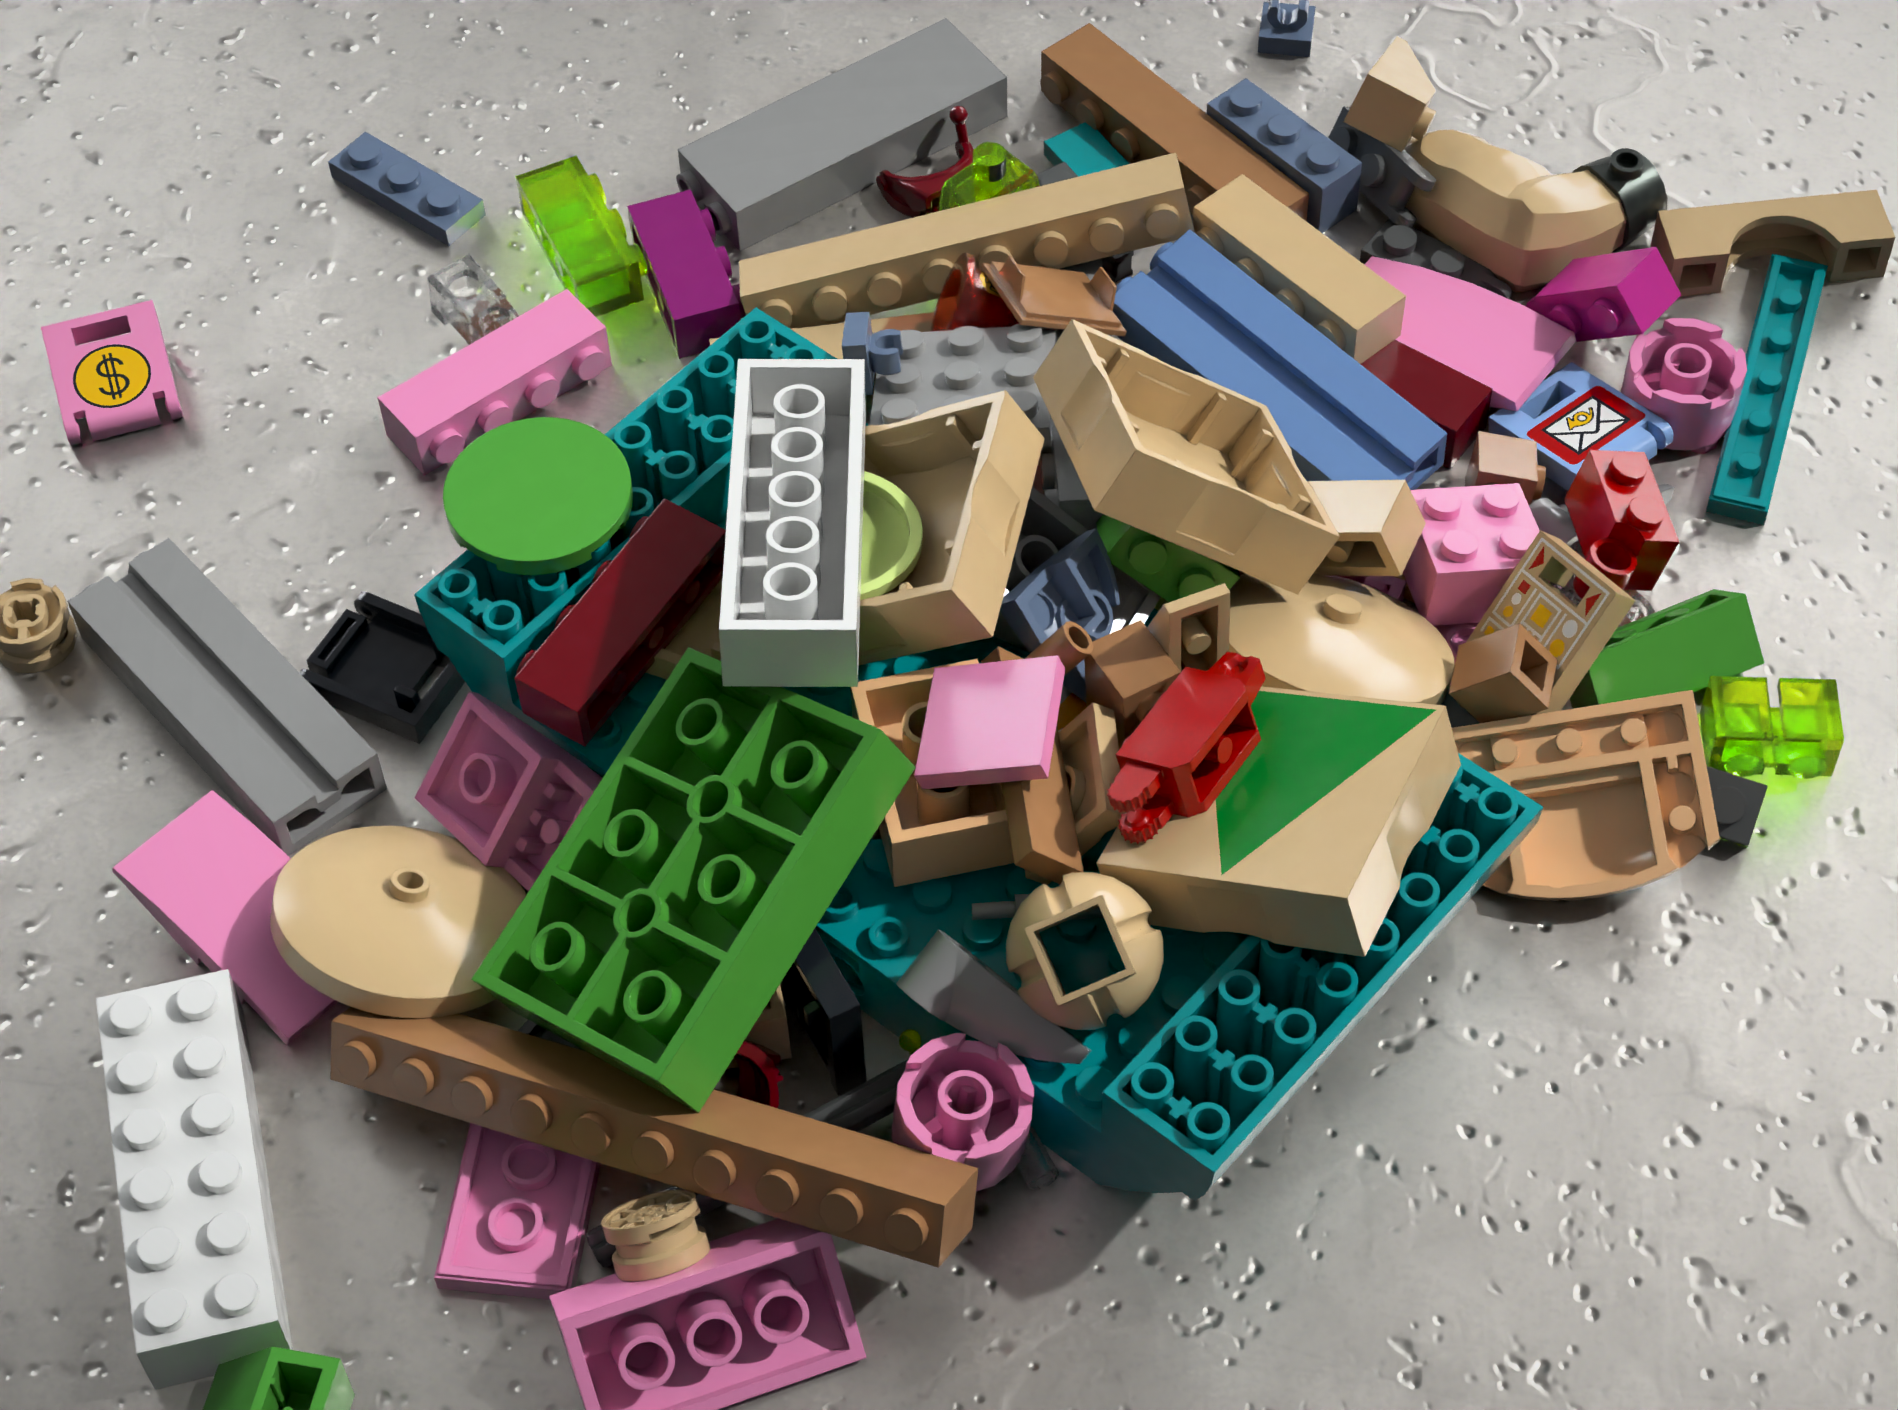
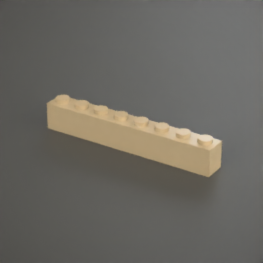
[739,153,1195,329]

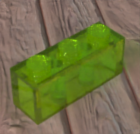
[515,155,648,317]

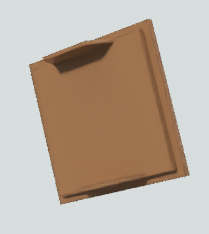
[981,256,1127,336]

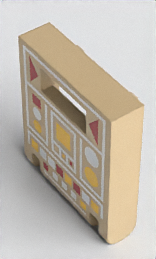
[1466,530,1635,715]

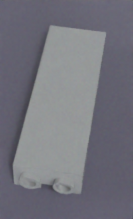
[676,18,1008,251]
[67,538,387,856]

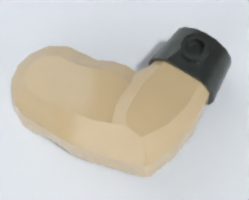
[1404,130,1668,293]

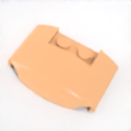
[1452,690,1720,901]

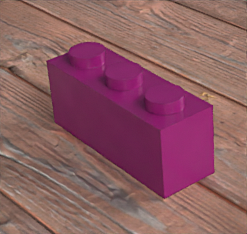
[627,189,746,359]

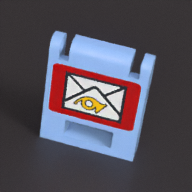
[1488,362,1674,491]

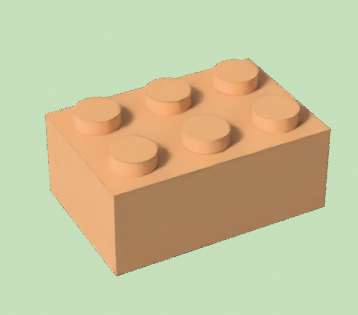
[850,659,1014,887]

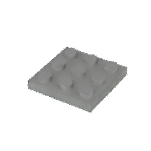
[870,324,1058,448]

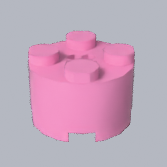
[1621,318,1747,454]
[892,1033,1034,1191]

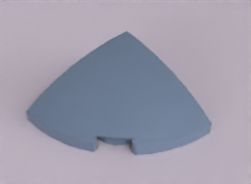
[1000,529,1120,703]

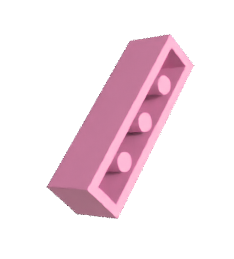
[377,289,612,476]

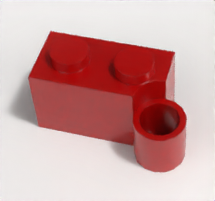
[1564,450,1679,599]

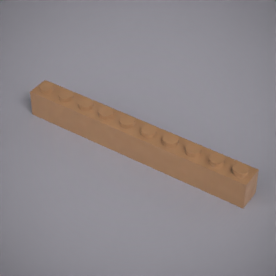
[330,1007,978,1268]

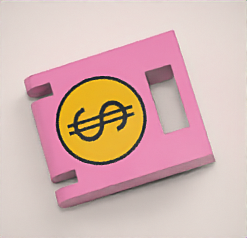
[41,300,183,445]

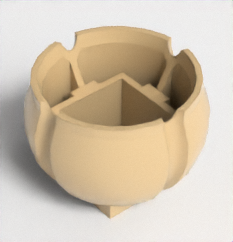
[1006,872,1164,1030]

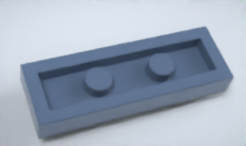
[328,132,486,246]

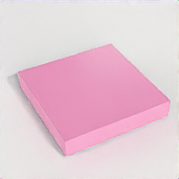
[914,655,1065,789]

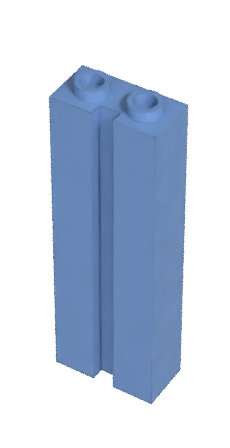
[1113,229,1447,490]

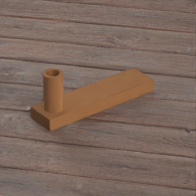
[981,621,1094,885]

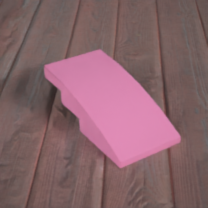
[1364,256,1576,411]
[415,692,602,892]
[112,790,338,1045]

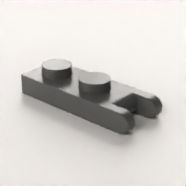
[1328,106,1436,229]

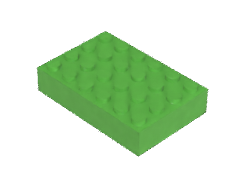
[471,647,916,1113]

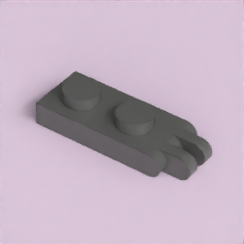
[1360,219,1512,299]

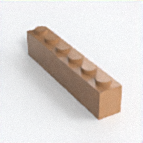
[1040,23,1309,222]

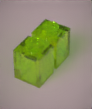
[1700,676,1844,779]

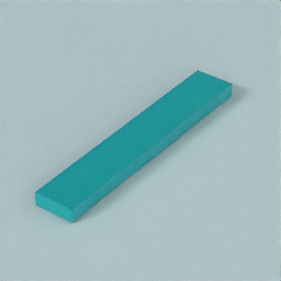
[1706,254,1828,525]

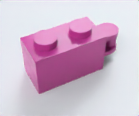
[1525,247,1681,342]

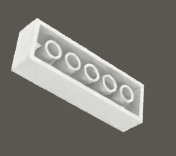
[719,359,866,687]
[96,969,293,1390]

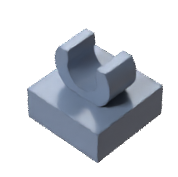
[1258,0,1316,57]
[842,312,903,395]

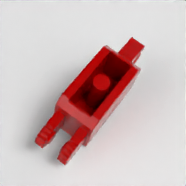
[1107,652,1266,844]

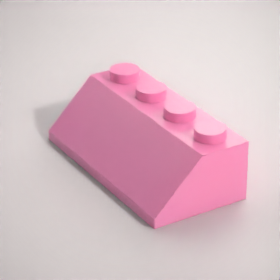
[549,1218,867,1410]

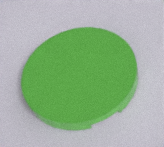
[443,417,633,575]

